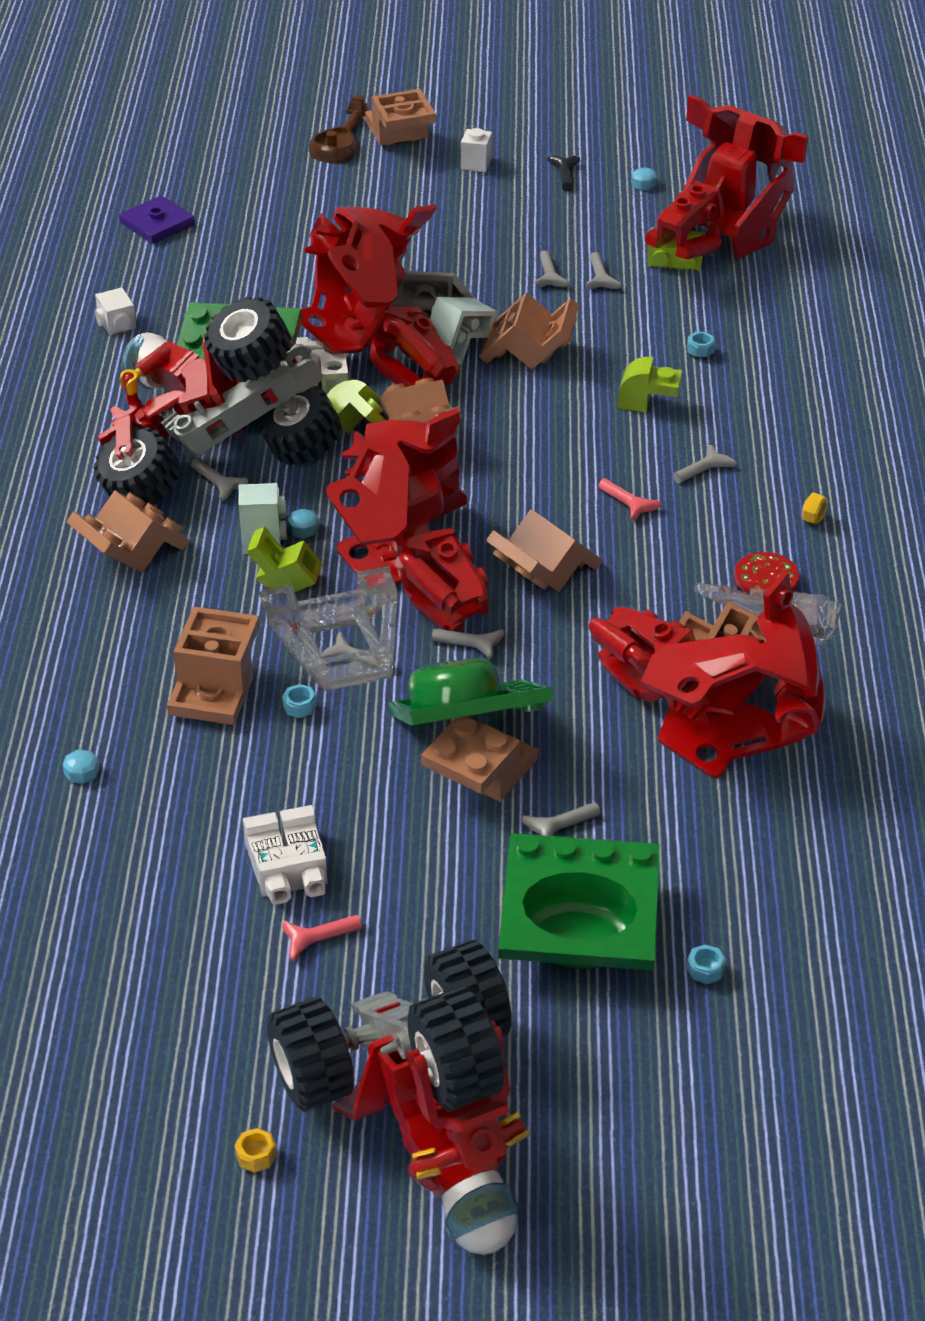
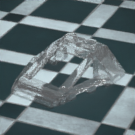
[259,566,397,691]
[694,583,842,647]

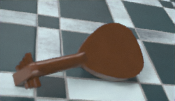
[309,95,368,164]

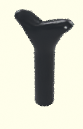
[547,155,580,191]

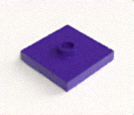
[119,195,195,244]

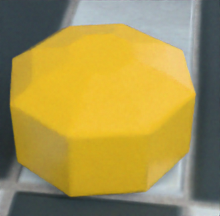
[802,492,828,525]
[235,1128,277,1173]

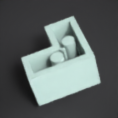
[430,297,497,365]
[239,483,287,554]

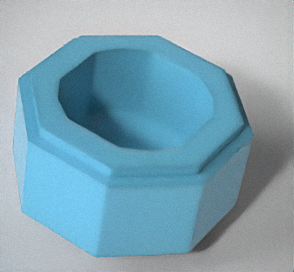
[631,168,657,191]
[687,332,715,357]
[287,509,319,539]
[282,684,317,718]
[63,750,99,784]
[686,944,726,984]

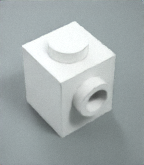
[461,128,492,172]
[95,288,136,335]

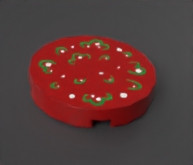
[734,552,799,602]

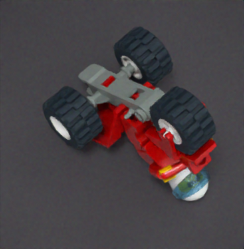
[93,297,342,506]
[267,939,530,1255]

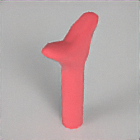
[598,478,662,521]
[282,915,362,961]

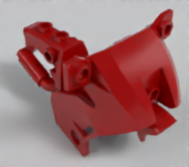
[645,95,809,260]
[301,204,461,387]
[326,408,489,632]
[589,571,826,778]

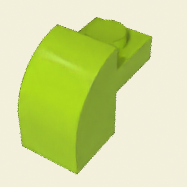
[617,357,682,412]
[327,380,386,434]
[247,526,322,592]

